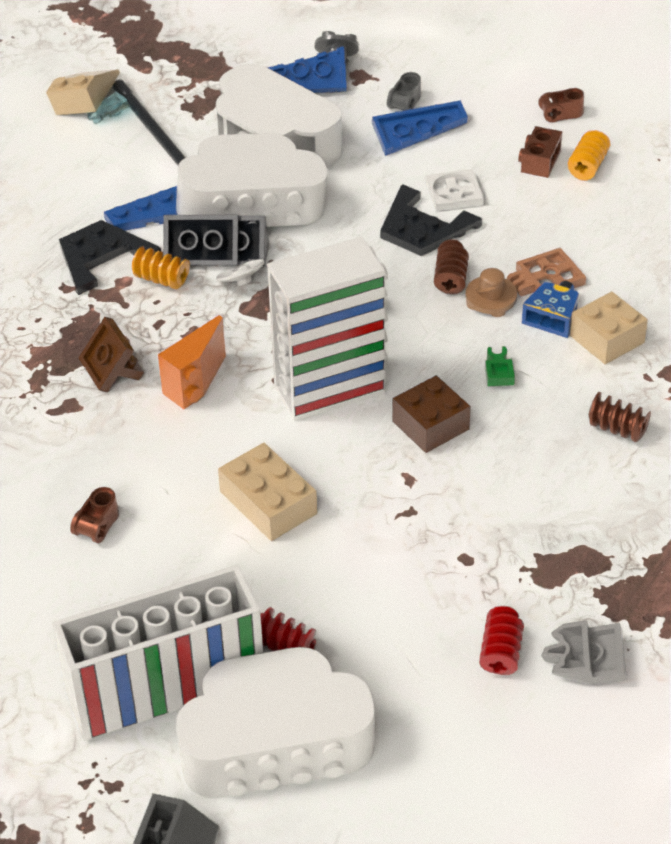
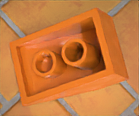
[158,315,226,409]

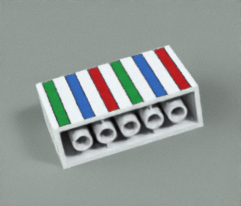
[267,237,388,422]
[52,564,263,741]

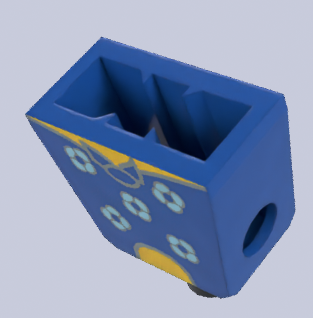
[521,281,579,338]

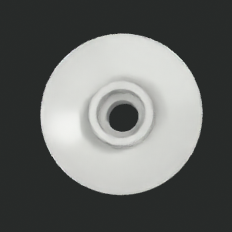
[216,259,265,286]

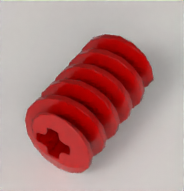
[479,606,524,675]
[260,607,316,651]

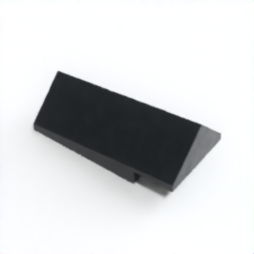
[163,215,269,266]

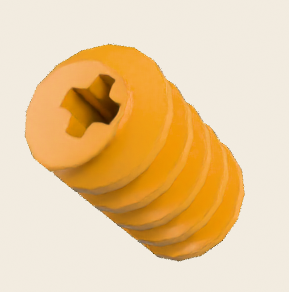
[568,130,611,181]
[132,246,190,289]

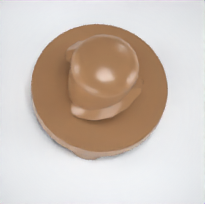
[465,268,517,317]

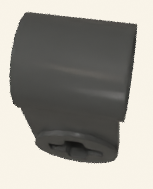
[386,72,421,111]

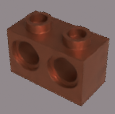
[518,126,563,178]

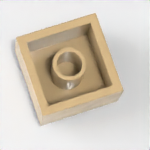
[570,291,648,365]

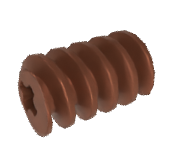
[433,239,469,294]
[588,391,651,442]

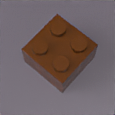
[392,375,471,453]

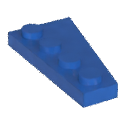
[268,46,347,93]
[372,100,468,156]
[104,186,177,231]

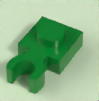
[485,346,515,386]

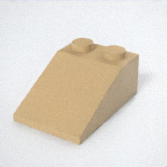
[46,69,120,115]

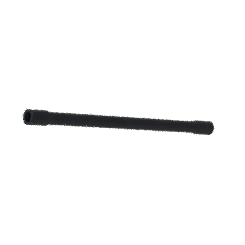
[112,79,186,166]

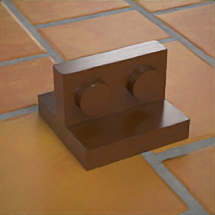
[79,316,145,392]

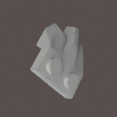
[541,620,627,685]

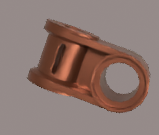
[538,88,584,122]
[70,487,119,544]

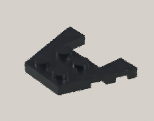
[380,184,482,256]
[59,220,161,295]

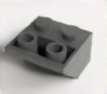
[133,793,220,844]

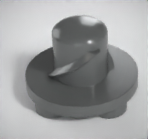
[314,31,359,68]

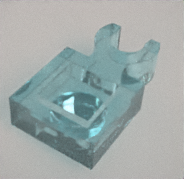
[86,92,129,124]

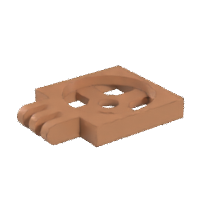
[507,247,586,296]

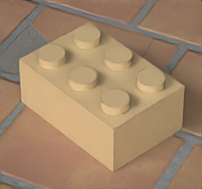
[218,442,317,542]

